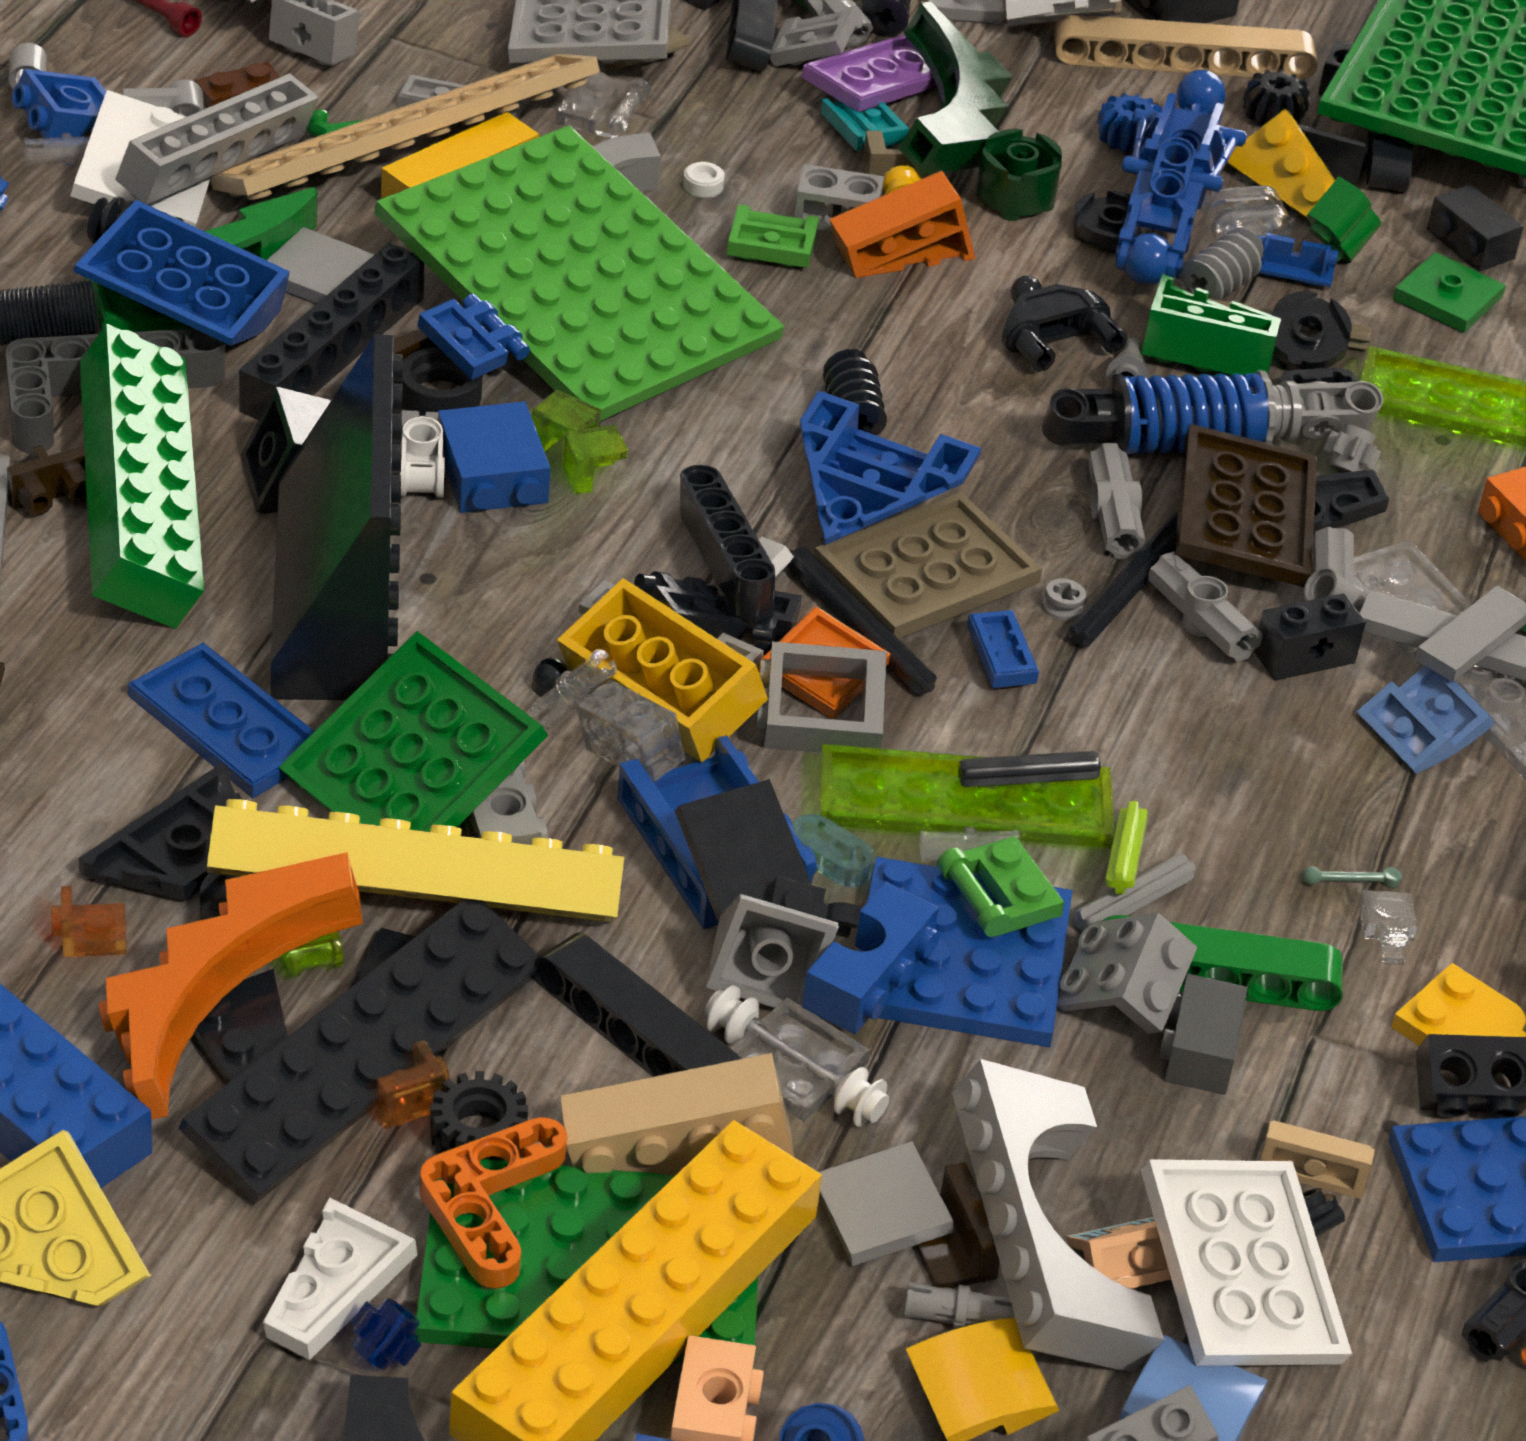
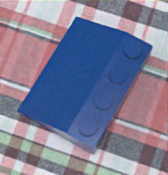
[73,200,290,346]

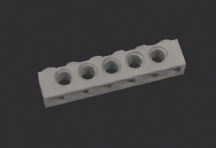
[115,73,319,204]

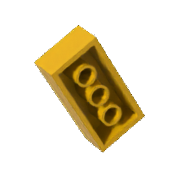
[557,578,768,763]

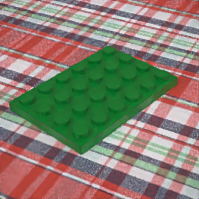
[415,1159,758,1364]

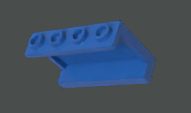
[617,735,817,929]

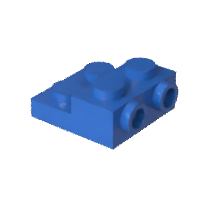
[12,69,106,144]

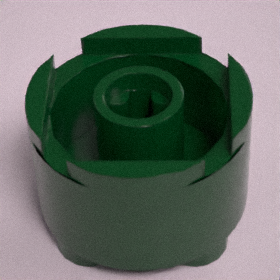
[976,129,1062,221]

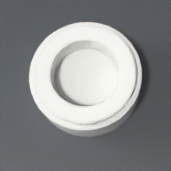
[683,162,725,198]

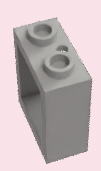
[756,642,887,757]

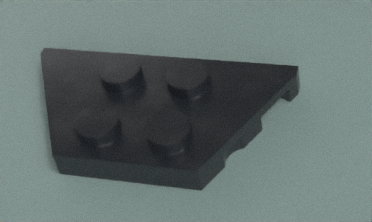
[78,763,242,900]

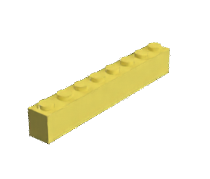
[207,799,624,923]

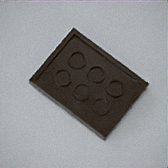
[1174,424,1317,587]

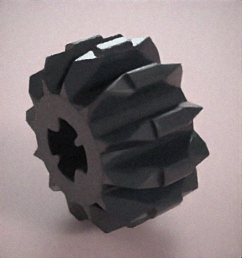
[1243,69,1310,125]

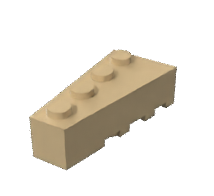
[561,1053,795,1175]

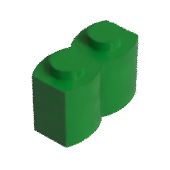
[1307,176,1382,263]

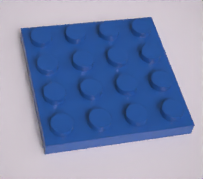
[858,857,1073,1048]

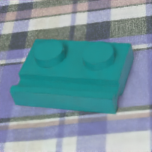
[821,98,909,151]

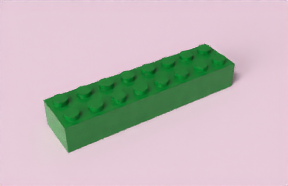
[80,323,204,629]

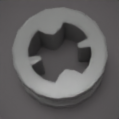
[1042,578,1086,620]

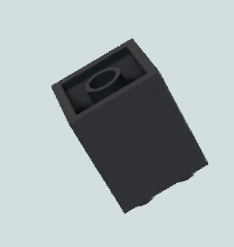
[240,387,331,514]

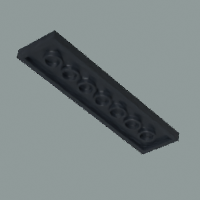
[178,899,541,1205]

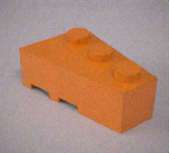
[829,171,976,278]

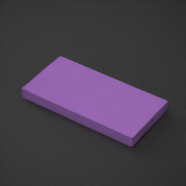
[801,35,937,112]

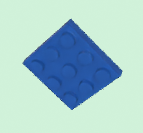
[1388,1116,1526,1262]

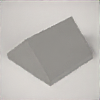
[706,894,839,1016]

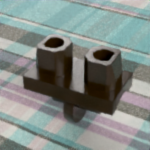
[6,445,87,516]

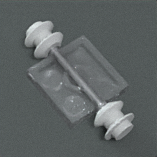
[705,986,889,1127]

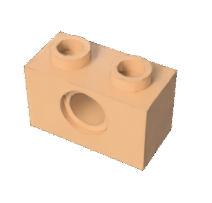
[670,1335,764,1441]

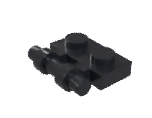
[634,571,750,639]

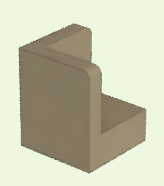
[862,131,917,176]

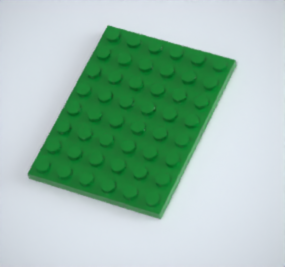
[1317,0,1526,178]

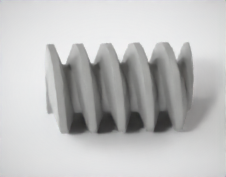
[1181,227,1264,300]

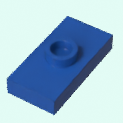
[967,610,1039,688]

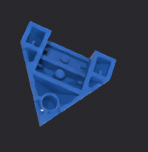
[800,391,981,545]

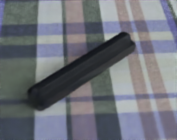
[958,751,1101,788]

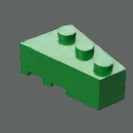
[1141,274,1281,376]

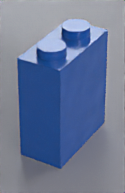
[438,401,550,513]

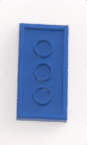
[128,642,315,798]

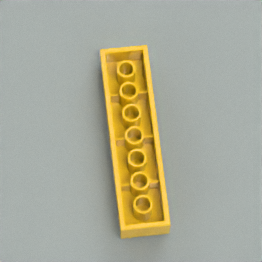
[449,1120,822,1441]

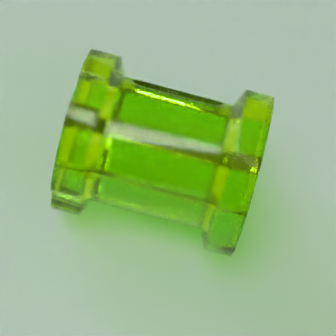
[282,931,344,978]

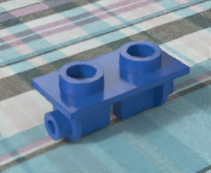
[1258,232,1339,287]

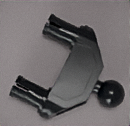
[1002,276,1128,372]

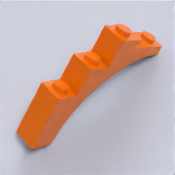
[99,852,363,1120]

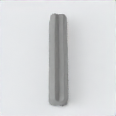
[1074,854,1196,932]

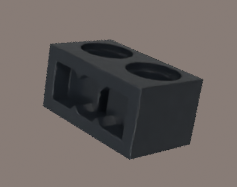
[1416,1034,1526,1119]

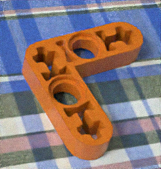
[420,1117,567,1288]

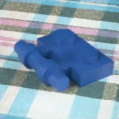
[417,293,530,380]

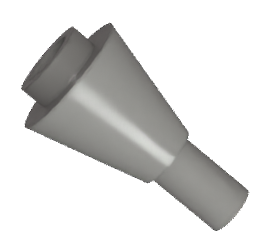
[1106,337,1149,381]

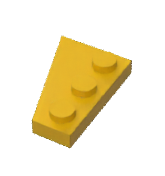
[1227,109,1335,219]

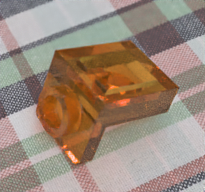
[51,886,127,957]
[376,1040,450,1129]

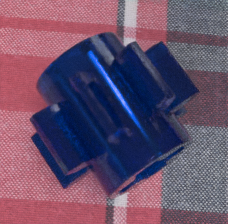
[350,1298,422,1370]

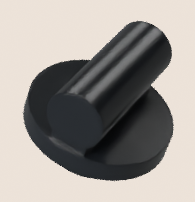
[1302,1188,1345,1237]

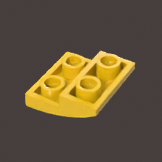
[906,1318,1059,1441]

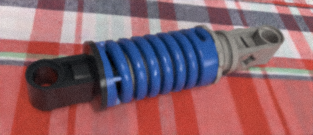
[1042,371,1383,455]

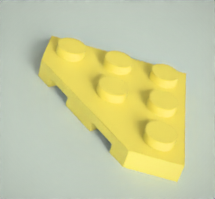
[0,1130,151,1306]

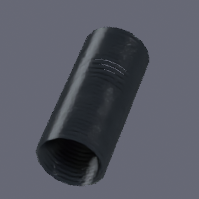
[0,280,98,346]

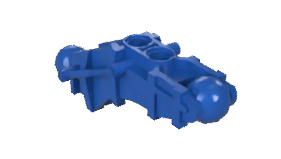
[1115,70,1247,285]

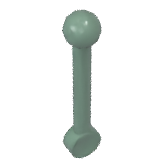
[1302,866,1402,888]

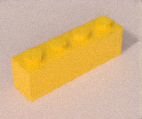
[381,112,539,199]

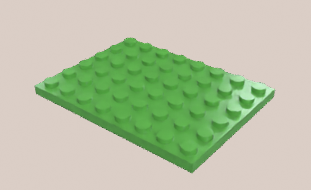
[374,126,785,426]

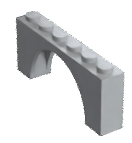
[952,1059,1164,1373]

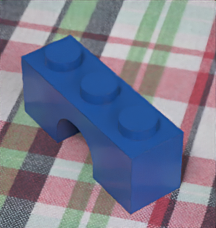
[802,882,940,1035]

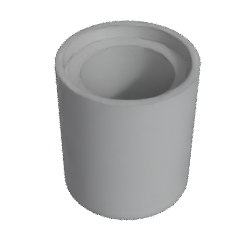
[9,43,47,89]

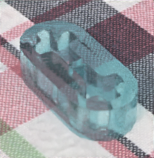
[792,814,874,887]

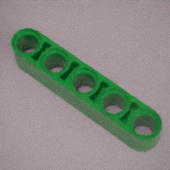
[1103,915,1343,1011]

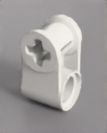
[400,416,445,498]

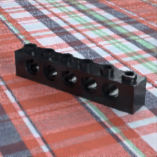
[239,243,425,420]

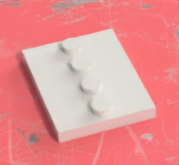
[70,90,211,227]
[1141,1160,1352,1366]

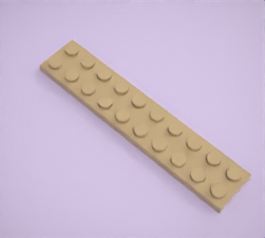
[210,54,600,200]

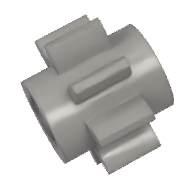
[1323,424,1381,473]

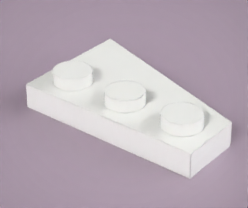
[263,1198,417,1360]

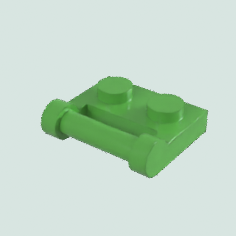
[727,204,820,268]
[937,836,1064,937]

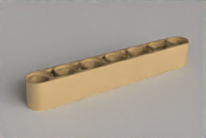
[1054,15,1318,80]

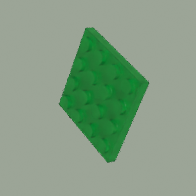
[279,631,548,832]

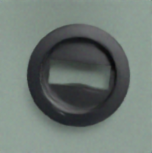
[532,657,571,699]

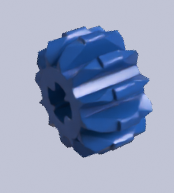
[1097,93,1162,154]

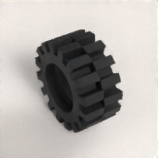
[430,1071,528,1161]

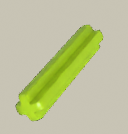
[1105,801,1148,895]

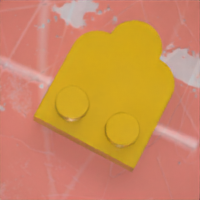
[1391,963,1526,1046]

